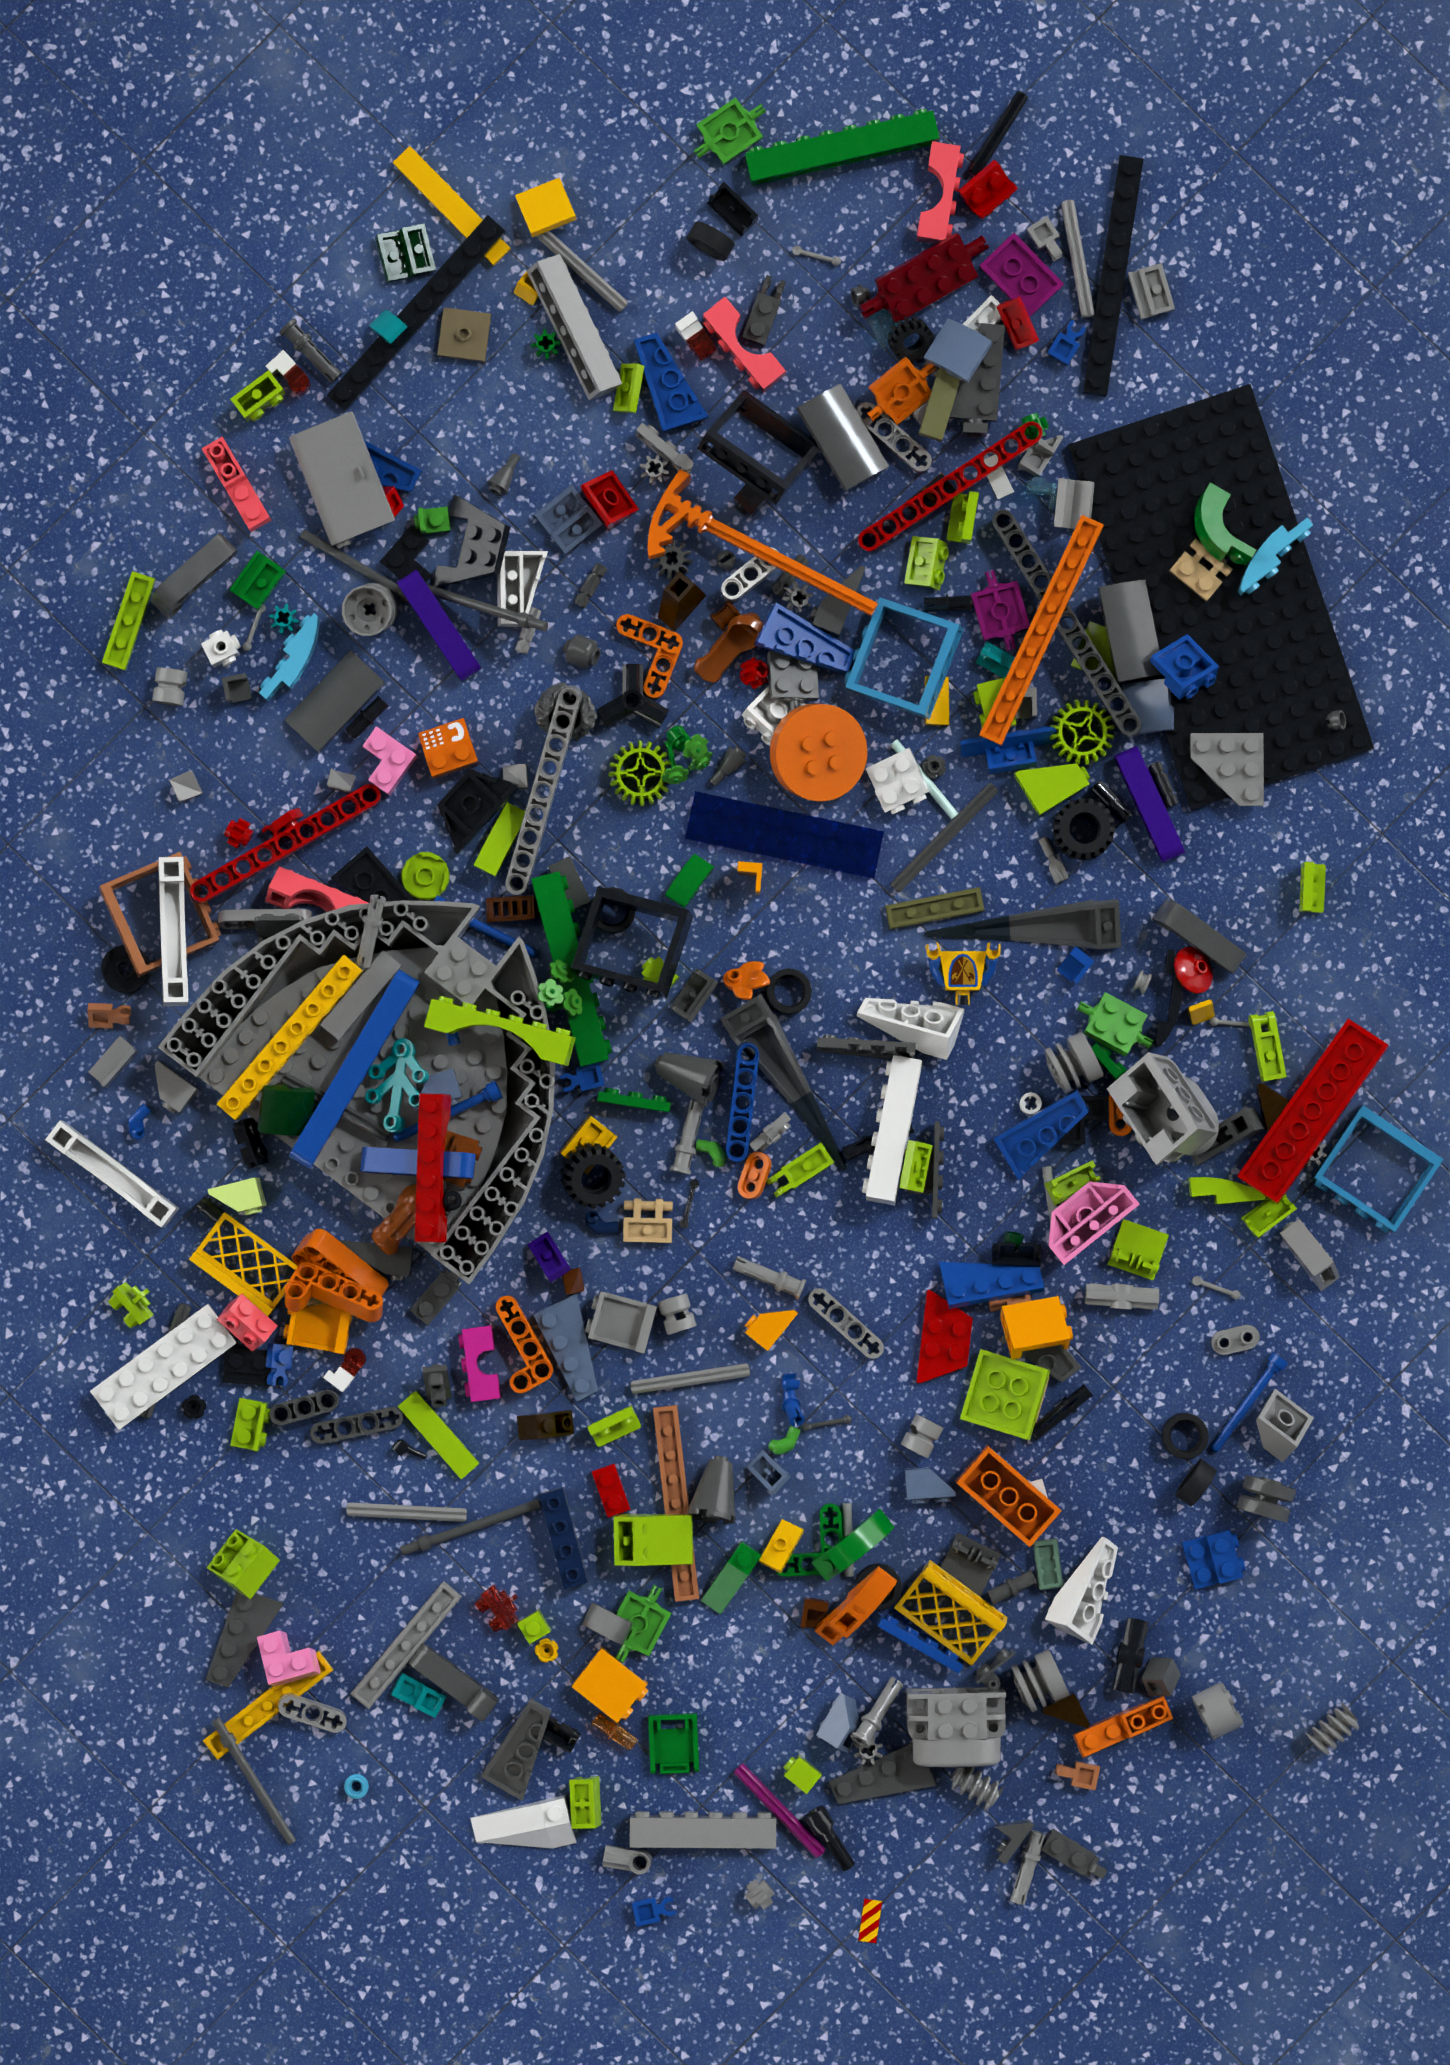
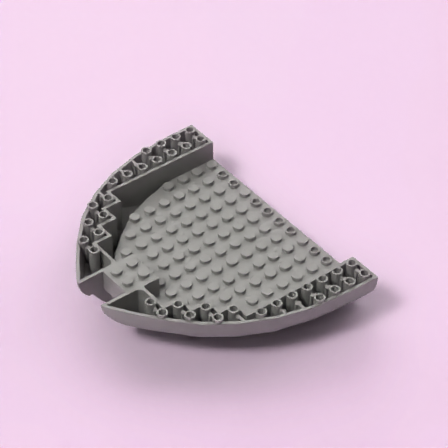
[158,900,555,1284]

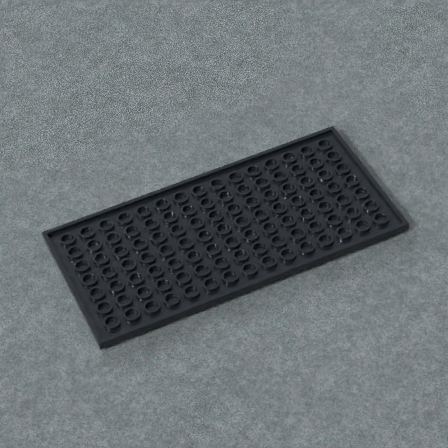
[1067,384,1374,810]

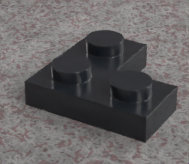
[380,525,432,583]
[1059,1095,1109,1145]

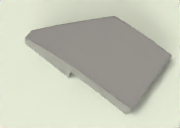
[1018,435,1063,478]

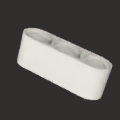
[721,547,778,602]

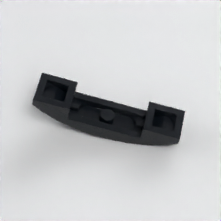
[1154,949,1182,1047]

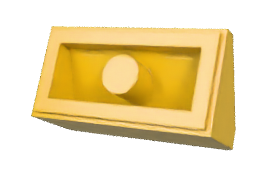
[924,676,949,726]

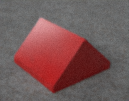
[580,470,639,531]

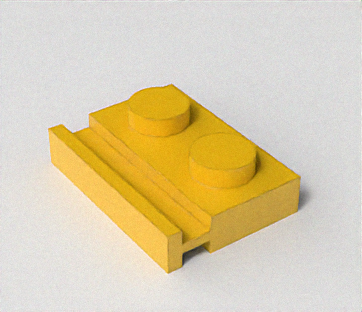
[559,1114,617,1175]

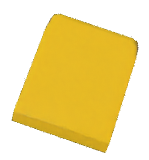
[514,271,539,305]
[1186,999,1215,1025]

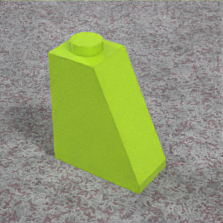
[1013,763,1090,816]

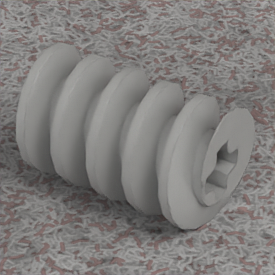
[1305,1702,1359,1755]
[950,1767,1004,1811]

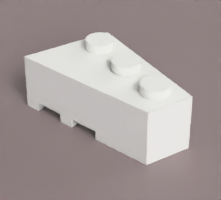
[497,551,548,627]

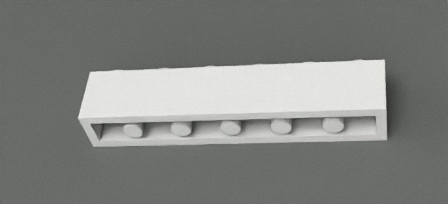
[862,1055,922,1206]

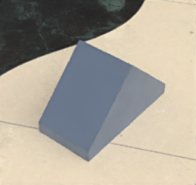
[746,1450,790,1495]

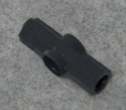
[1113,1617,1148,1694]

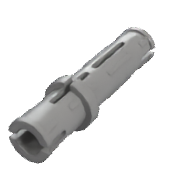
[356,894,386,968]
[1010,1830,1046,1905]

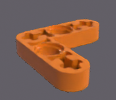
[616,614,683,699]

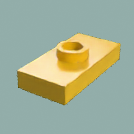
[759,1519,804,1573]

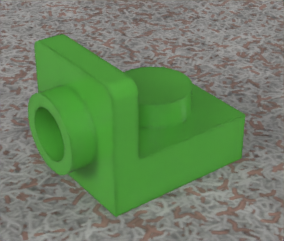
[414,506,451,535]

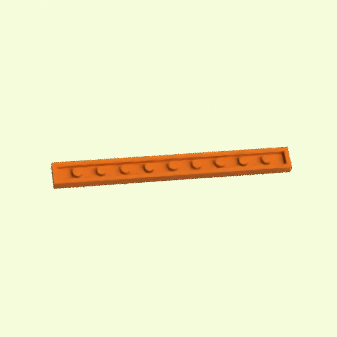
[979,515,1104,746]

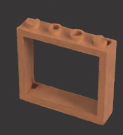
[99,852,221,977]

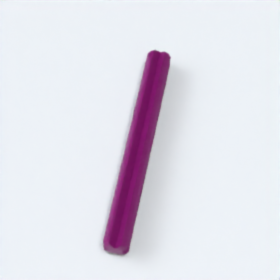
[734,1764,825,1858]

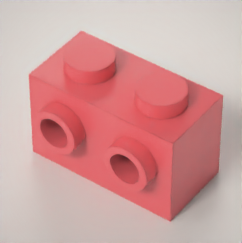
[216,1294,278,1352]

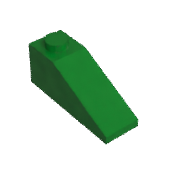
[701,1540,762,1614]

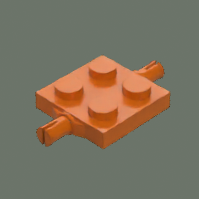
[867,357,937,425]

